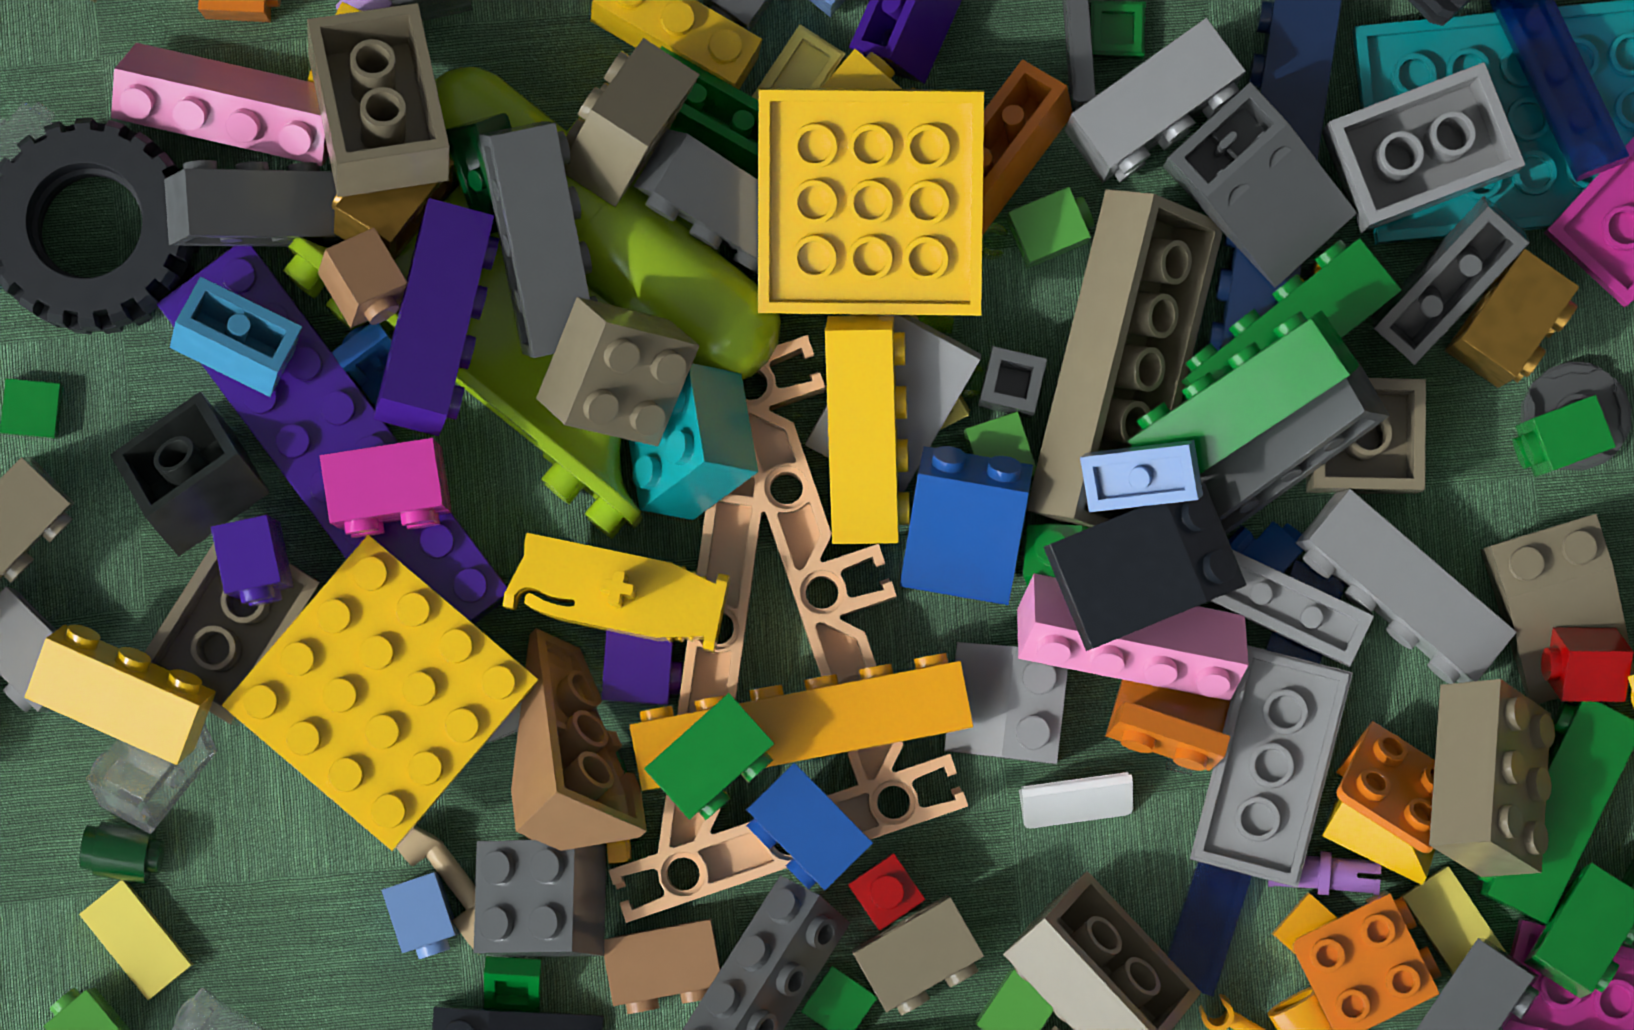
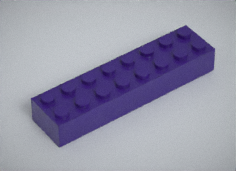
[157,246,508,624]

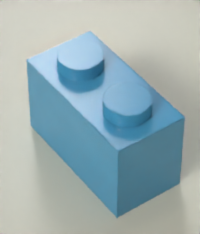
[170,276,302,397]

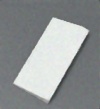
[1019,772,1133,829]

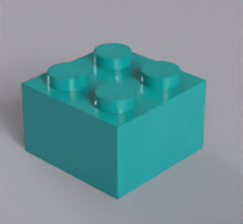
[629,363,758,520]

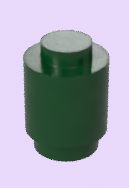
[79,821,165,883]

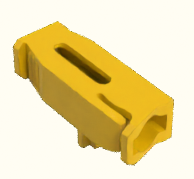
[503,533,731,653]

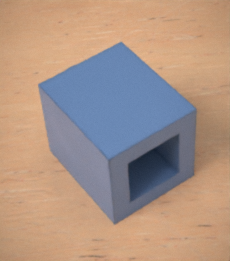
[381,872,460,959]

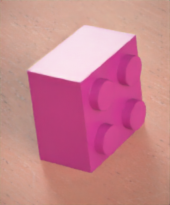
[320,438,452,538]

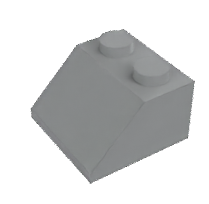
[944,642,1068,764]

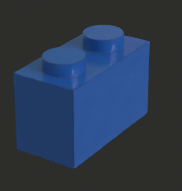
[746,763,873,890]

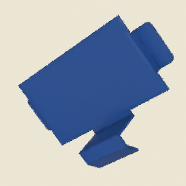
[1229,521,1303,573]

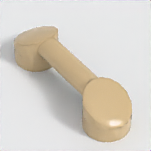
[397,826,480,955]

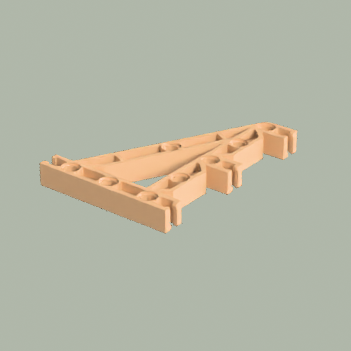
[608,335,968,923]

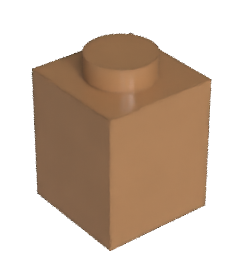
[318,228,407,328]

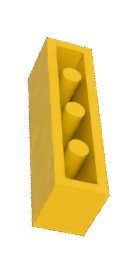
[825,315,910,544]

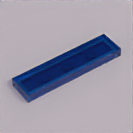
[1489,0,1630,182]

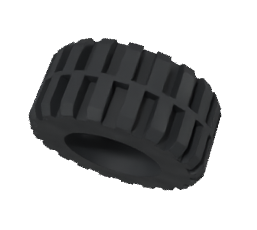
[0,118,200,335]

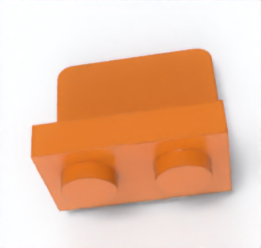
[1106,679,1231,771]
[1336,721,1435,853]
[1293,890,1442,1030]

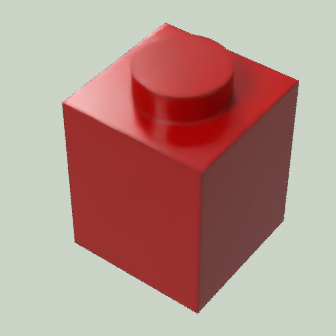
[1541,627,1634,702]
[847,853,925,931]

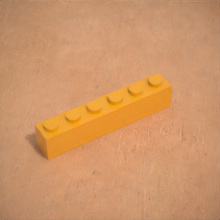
[629,653,973,791]

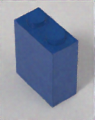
[900,446,1033,605]

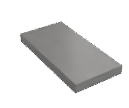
[1190,645,1353,888]

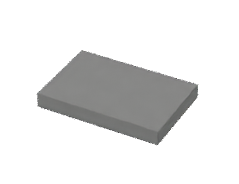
[805,314,981,492]

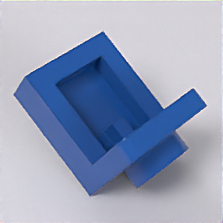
[331,323,393,407]

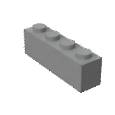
[1295,489,1516,684]

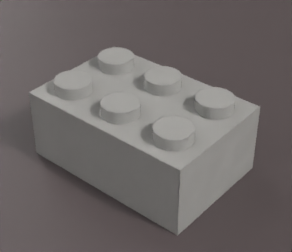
[1065,18,1246,184]
[1322,62,1525,234]

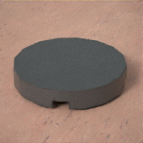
[1520,362,1632,471]

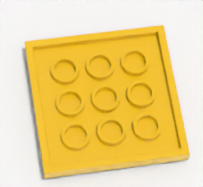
[758,88,984,316]
[222,535,539,851]

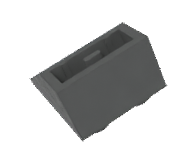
[1163,82,1357,288]

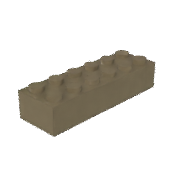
[1026,189,1223,528]

